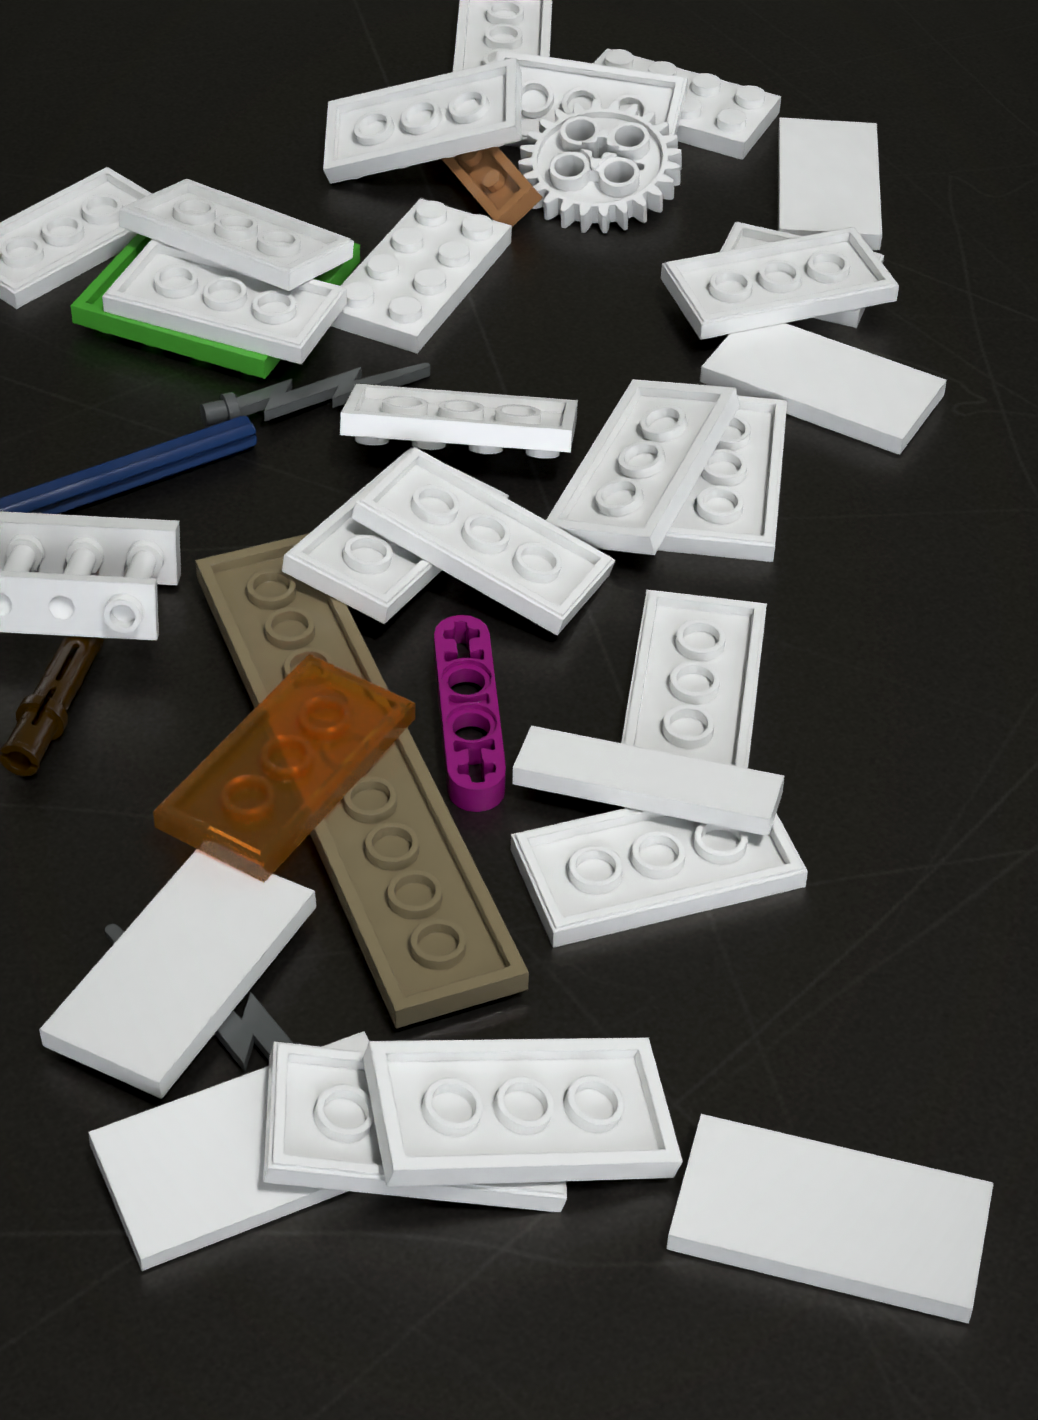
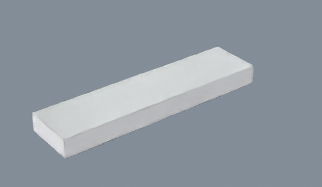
[513,726,784,836]

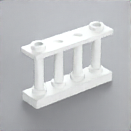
[0,511,181,641]

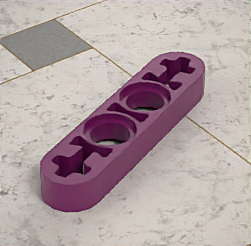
[434,615,506,812]

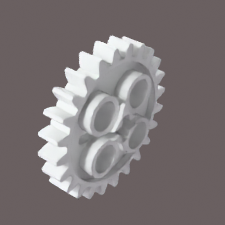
[518,99,682,233]

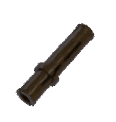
[0,636,105,776]

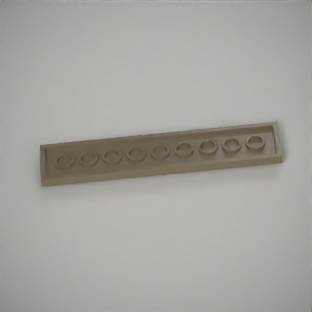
[195,533,529,1029]

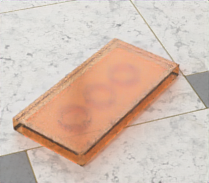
[153,654,416,883]

